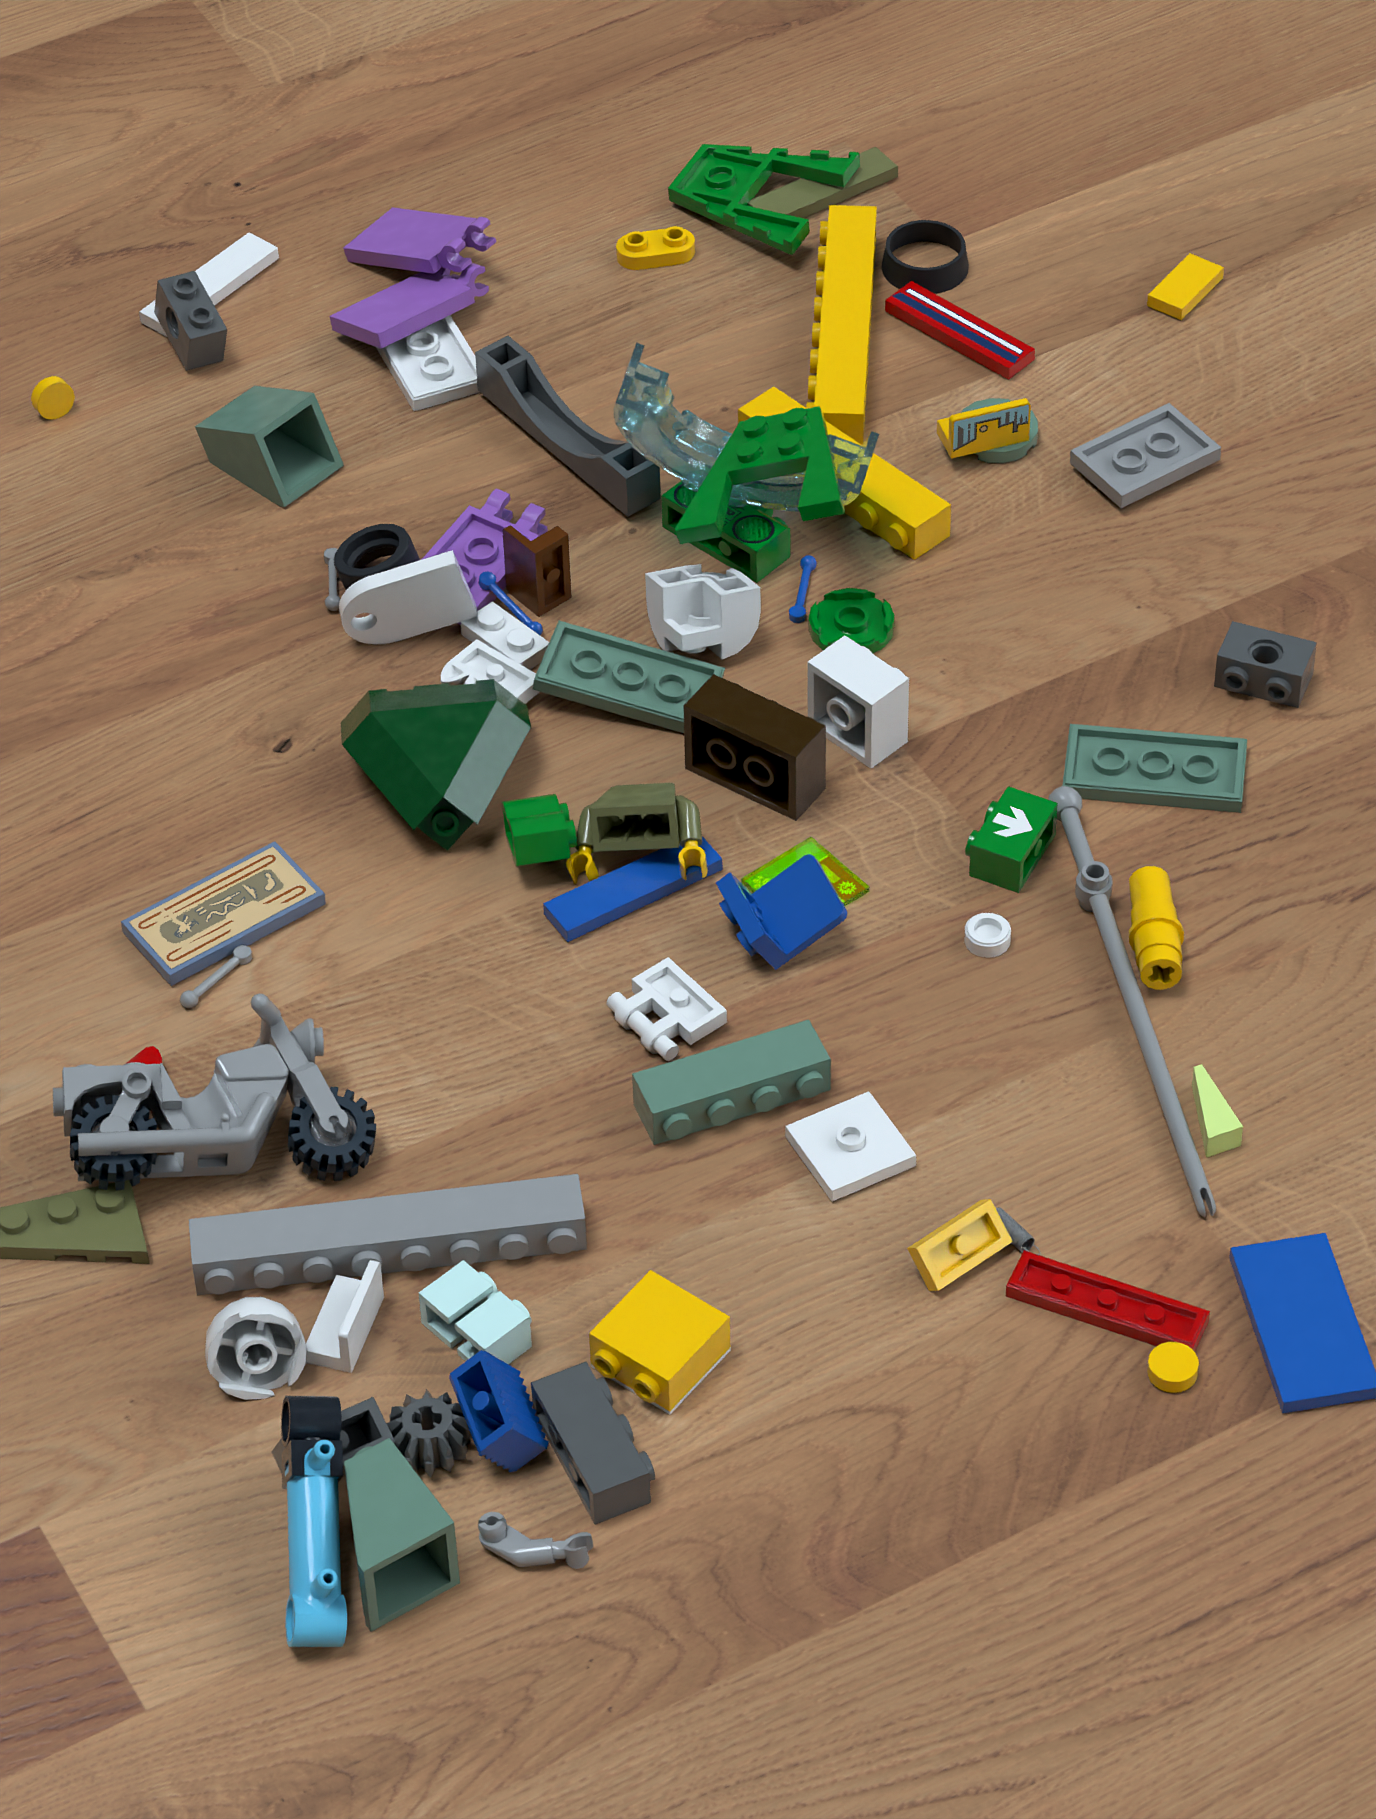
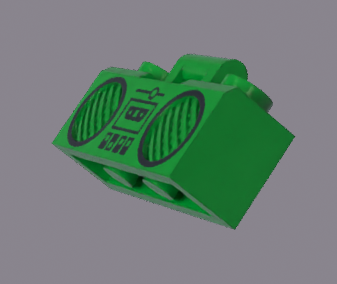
[661,473,791,583]

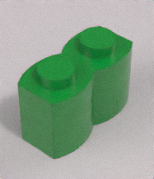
[501,794,577,867]

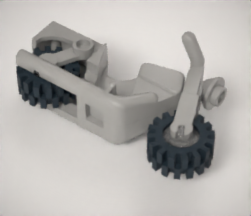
[53,993,376,1191]

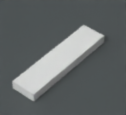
[139,233,279,337]

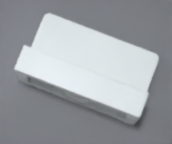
[306,1260,384,1373]

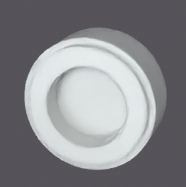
[964,913,1011,958]

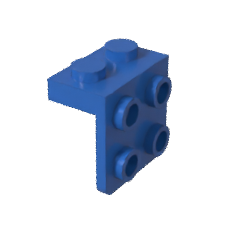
[716,854,848,970]

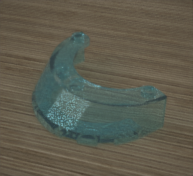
[614,343,879,512]

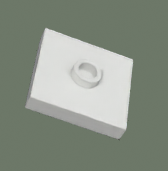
[785,1091,916,1202]

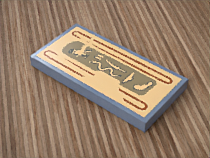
[121,841,326,986]

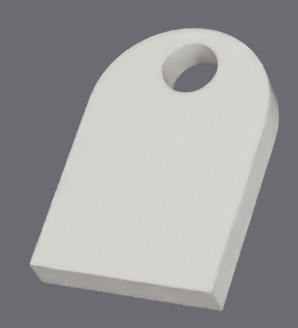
[339,550,478,644]

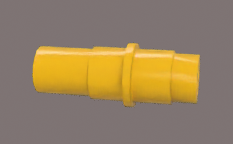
[1128,866,1184,990]

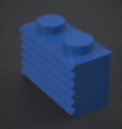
[449,1350,549,1472]

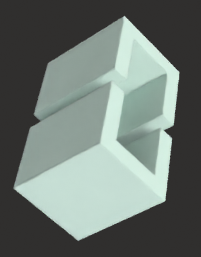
[419,1260,532,1364]

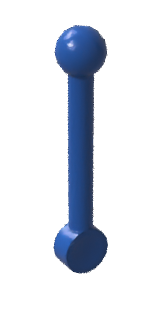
[789,555,817,623]
[478,571,543,635]

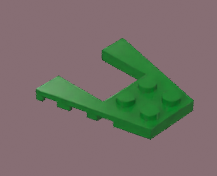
[668,144,860,255]
[675,406,845,544]

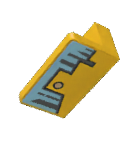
[937,398,1031,459]

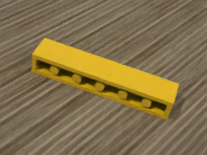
[738,386,951,560]

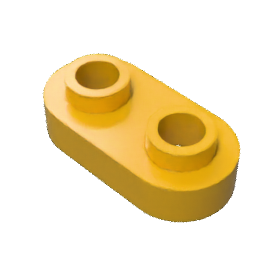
[616,226,695,270]

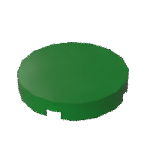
[808,588,895,654]

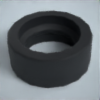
[334,524,420,590]

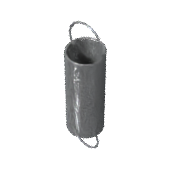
[996,1207,1041,1255]

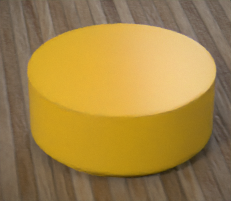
[31,376,75,420]
[1147,1342,1199,1393]

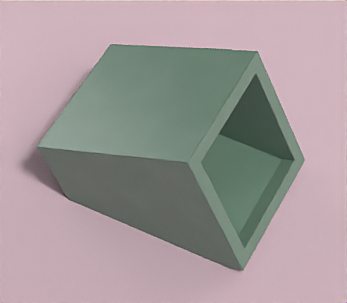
[195,386,344,507]
[344,1438,460,1632]

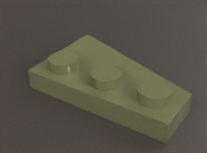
[0,1180,150,1264]

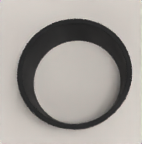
[881,220,969,294]

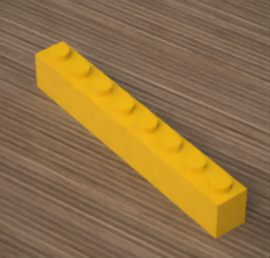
[806,205,877,445]

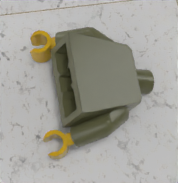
[566,783,708,884]

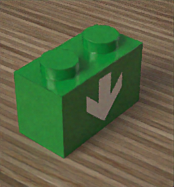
[965,786,1058,893]

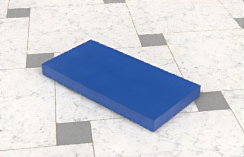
[1229,1233,1376,1414]

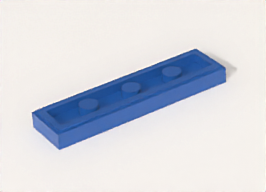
[543,836,723,942]

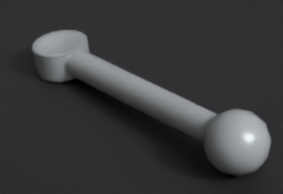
[324,548,340,611]
[180,945,252,1009]

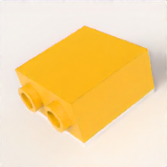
[589,1270,731,1415]

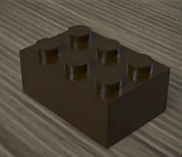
[683,674,826,821]

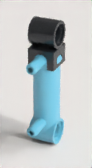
[281,1396,347,1647]

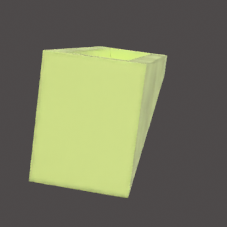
[1192,1064,1243,1158]

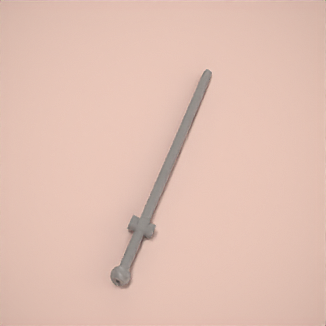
[1048,786,1216,1217]

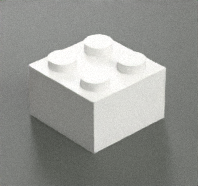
[808,635,909,768]

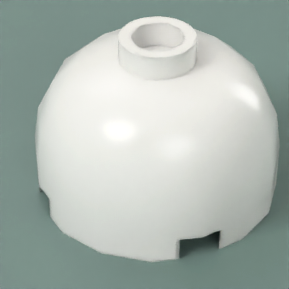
[205,1297,307,1400]

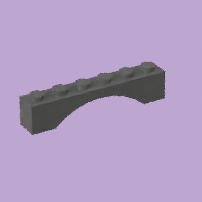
[475,336,661,517]

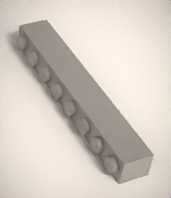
[188,1174,587,1295]

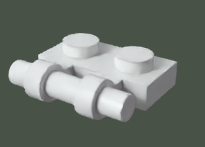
[607,957,727,1061]

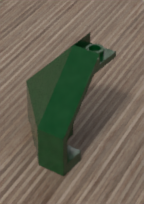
[340,679,531,851]

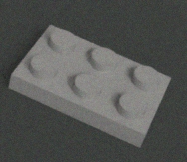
[1070,403,1221,508]

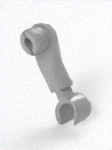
[478,1512,593,1569]

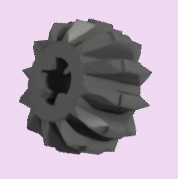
[386,1389,472,1478]

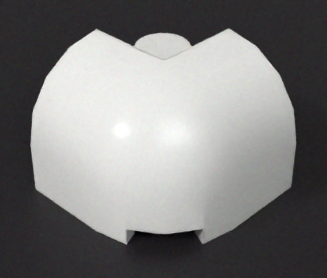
[645,564,761,659]

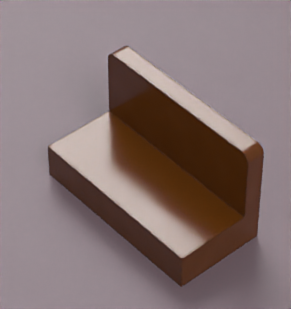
[502,525,572,617]

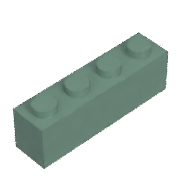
[632,1019,831,1145]

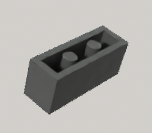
[531,1362,655,1525]

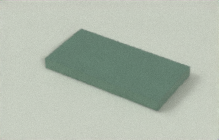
[532,621,725,733]
[1062,724,1247,813]

